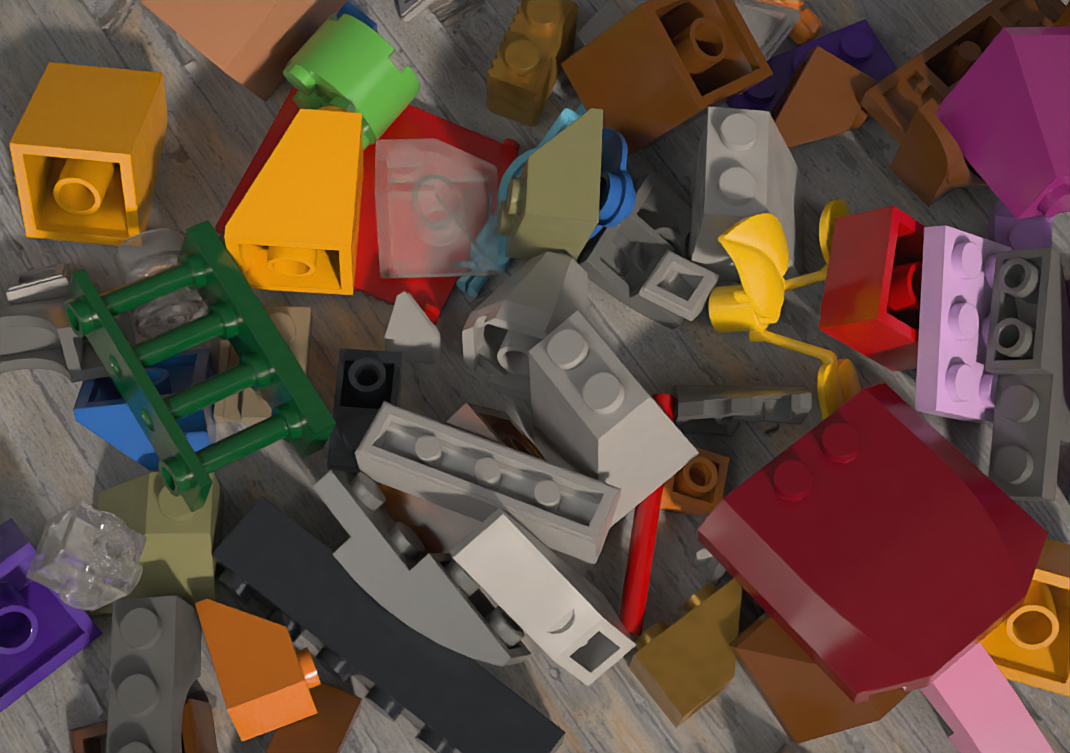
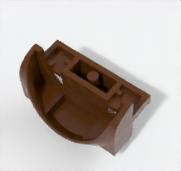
[860,0,1070,208]

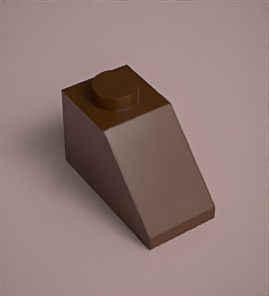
[770,46,876,149]

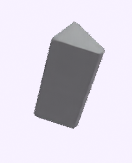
[355,401,621,564]

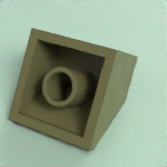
[497,108,603,260]

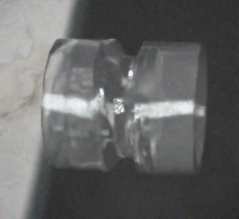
[114,228,208,339]

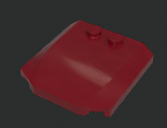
[698,383,1048,704]

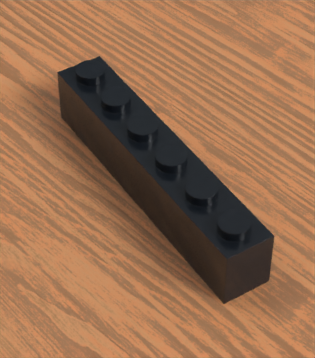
[212,496,566,753]

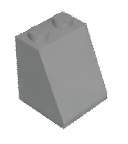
[688,106,805,282]
[528,310,699,528]

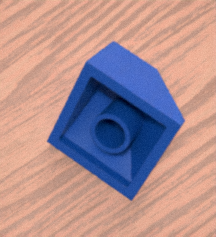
[73,348,216,471]

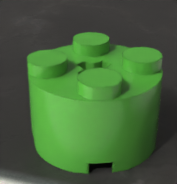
[283,13,420,151]

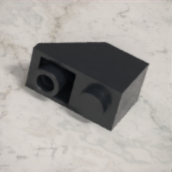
[327,348,402,486]

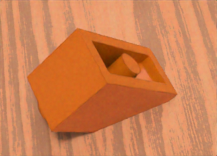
[195,599,321,742]

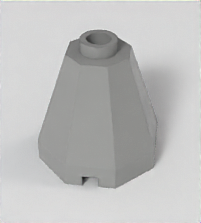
[462,251,588,401]

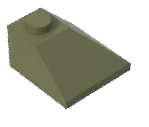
[89,472,224,617]

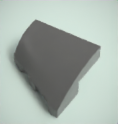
[578,171,692,329]
[673,385,812,437]

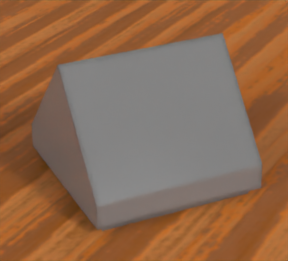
[6,262,72,305]
[384,291,441,364]

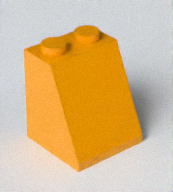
[9,62,168,248]
[224,106,364,295]

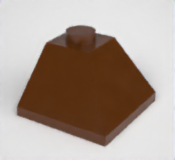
[729,612,911,744]

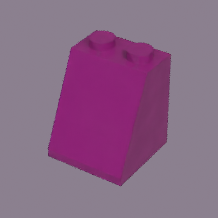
[936,27,1070,220]

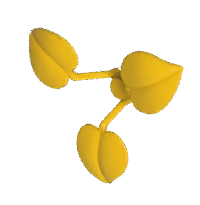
[709,199,861,420]

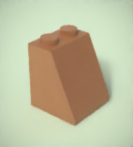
[141,0,347,102]

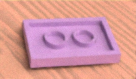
[915,225,1012,424]

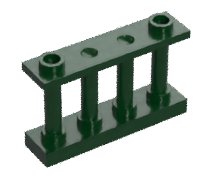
[64,220,336,512]

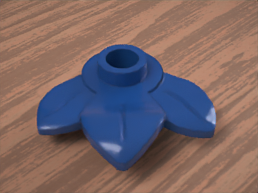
[588,128,636,241]

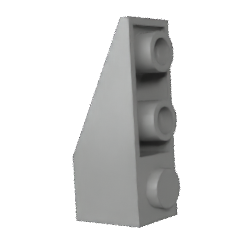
[449,507,637,686]

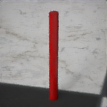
[618,393,676,638]

